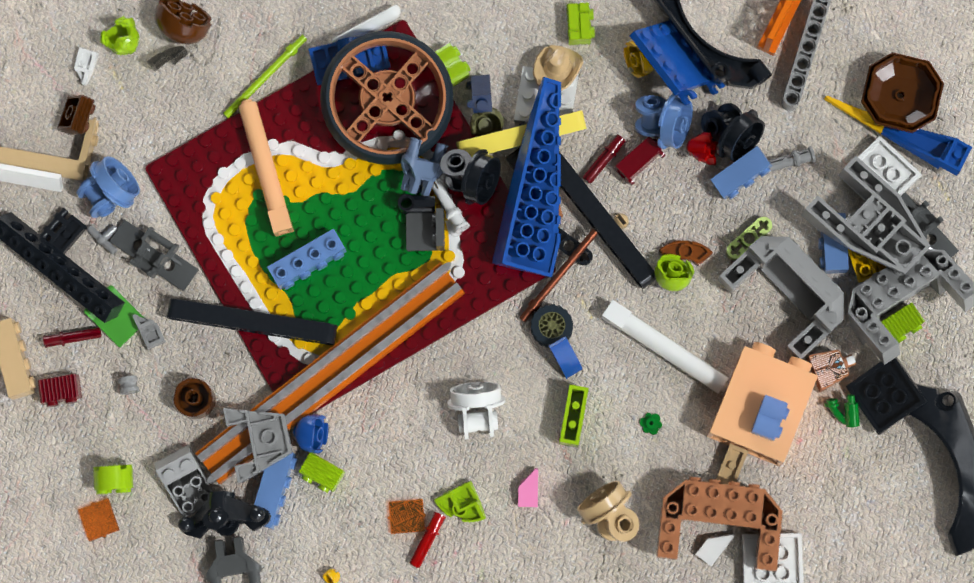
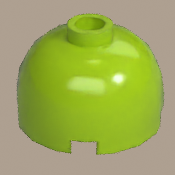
[654,254,694,292]

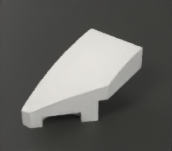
[74,47,99,86]
[696,533,735,566]

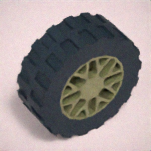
[531,304,573,348]

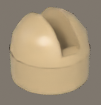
[614,213,629,229]

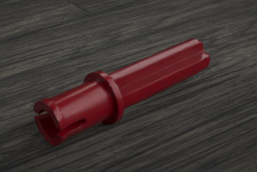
[583,134,626,184]
[43,327,102,348]

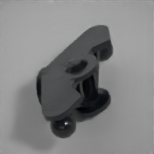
[178,491,271,539]

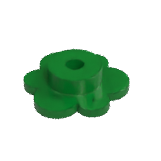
[640,413,662,435]

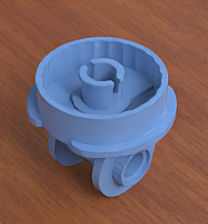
[635,94,693,149]
[76,156,140,218]

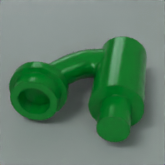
[825,395,860,427]

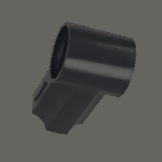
[398,194,435,214]

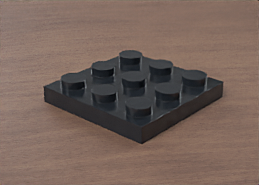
[845,357,928,435]

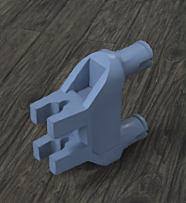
[401,137,448,196]

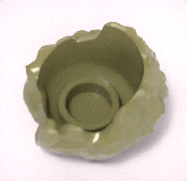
[470,108,504,136]

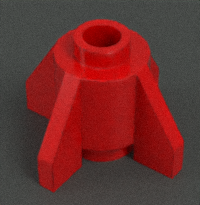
[686,132,718,166]

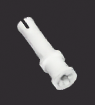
[432,178,470,234]

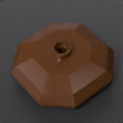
[861,52,944,133]

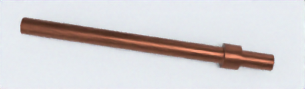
[519,229,598,322]

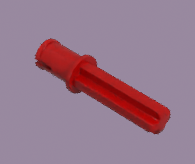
[410,512,446,568]

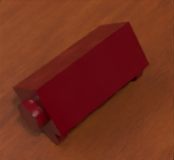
[615,137,665,186]

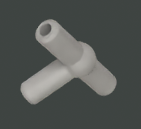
[87,225,118,254]

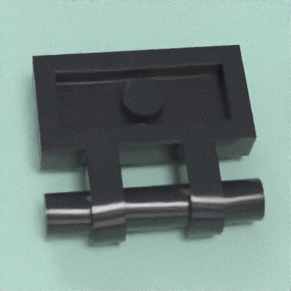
[40,208,88,254]

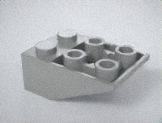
[155,445,214,517]

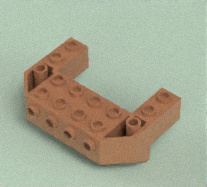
[656,477,783,572]

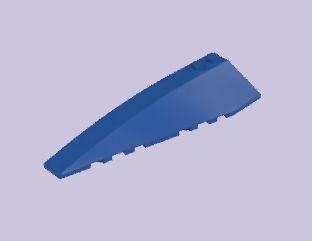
[492,77,561,278]

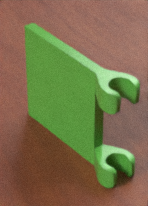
[84,285,144,348]

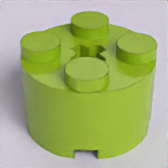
[93,465,133,494]

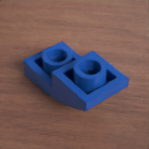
[549,336,583,379]

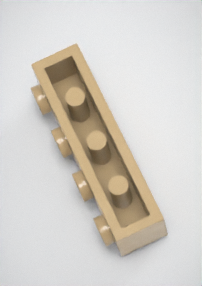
[0,318,36,400]

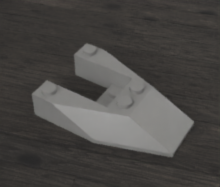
[801,156,931,275]

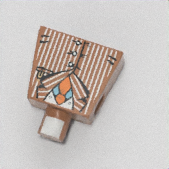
[806,350,856,392]

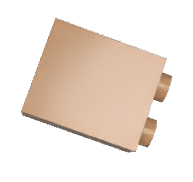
[707,342,818,466]

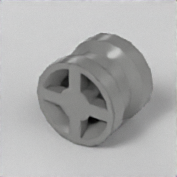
[118,375,140,395]

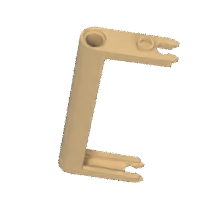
[0,117,99,181]

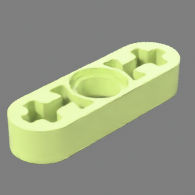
[726,217,772,261]

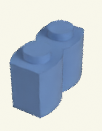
[751,395,790,441]

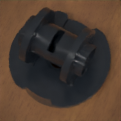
[701,103,765,162]
[440,149,501,205]

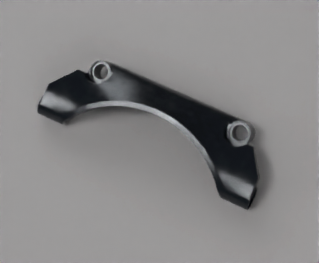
[654,0,772,89]
[909,383,974,556]

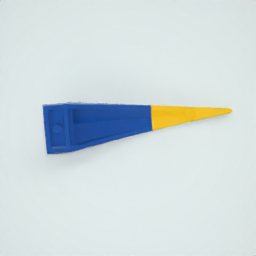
[824,96,972,176]

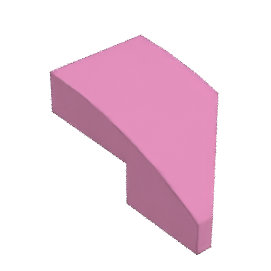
[518,468,538,507]

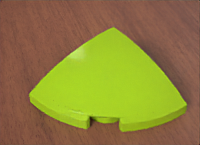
[434,480,486,522]

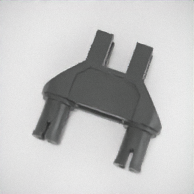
[206,537,262,583]

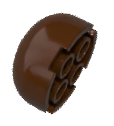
[154,0,212,44]

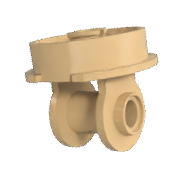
[577,481,639,541]

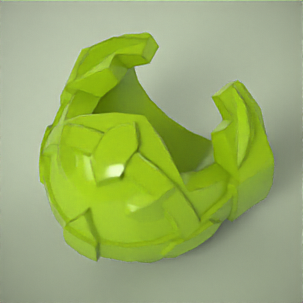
[100,16,140,55]

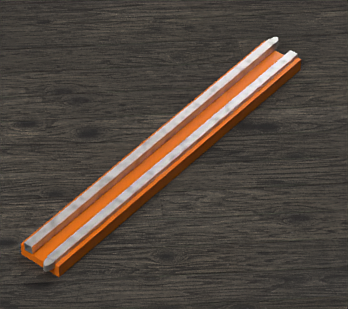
[195,262,464,485]

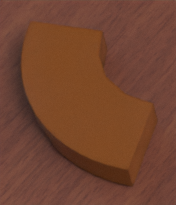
[659,240,713,266]

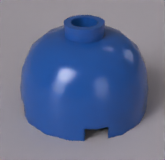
[293,414,328,454]

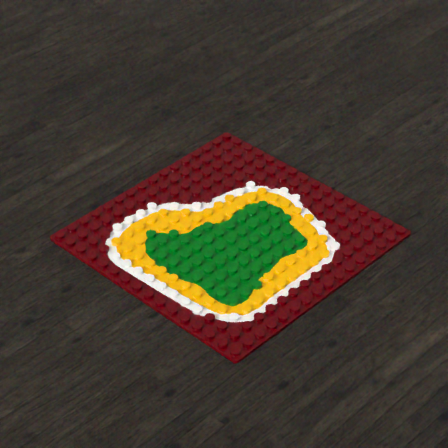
[145,20,556,414]

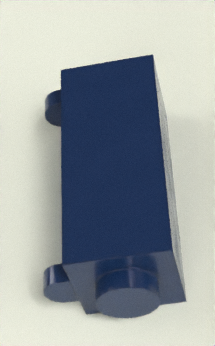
[466,74,492,113]

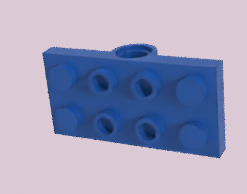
[309,31,391,86]

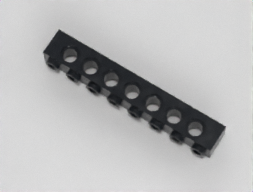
[0,212,125,323]

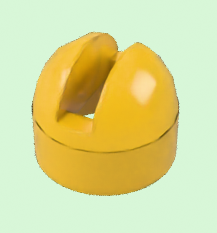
[323,569,340,583]

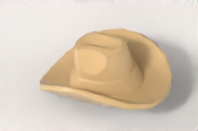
[533,45,583,91]

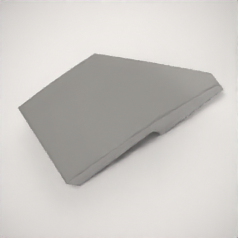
[132,314,166,350]

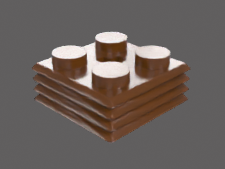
[57,95,95,135]

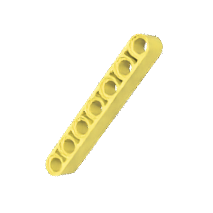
[456,110,587,157]

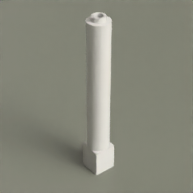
[602,300,729,394]

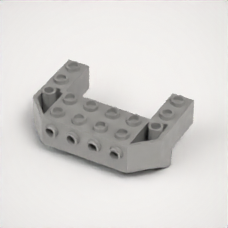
[718,236,844,359]
[848,249,974,365]

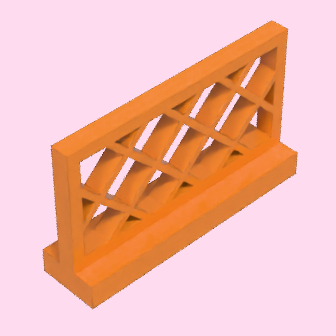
[757,0,801,56]

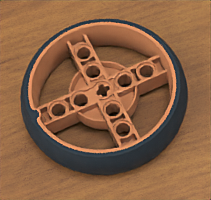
[320,31,454,164]

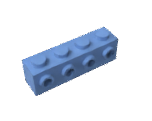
[267,229,347,290]

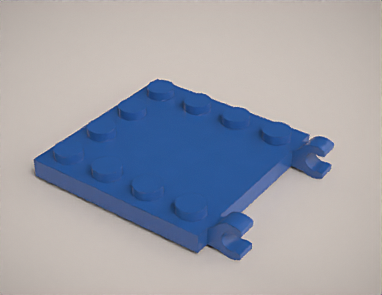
[629,20,725,106]

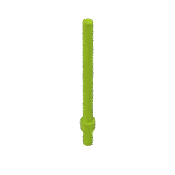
[223,35,307,118]

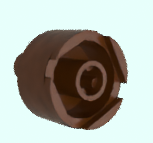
[174,378,216,419]

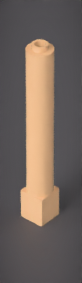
[238,99,294,237]

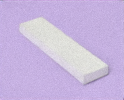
[0,163,63,192]

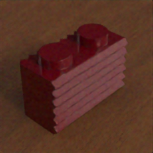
[38,374,82,407]

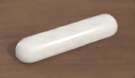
[331,5,400,43]

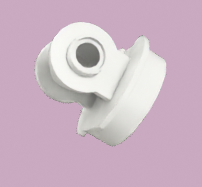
[447,382,506,439]

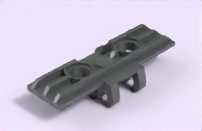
[901,192,959,258]
[110,220,199,291]

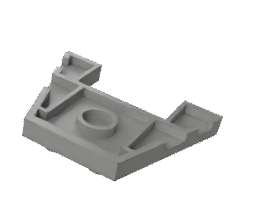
[223,408,293,484]

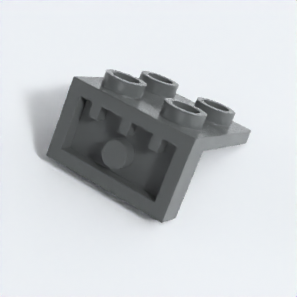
[406,208,445,252]

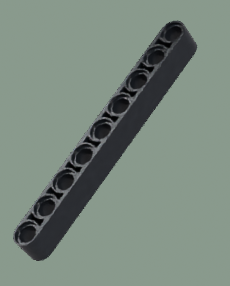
[559,151,656,289]
[166,299,338,345]

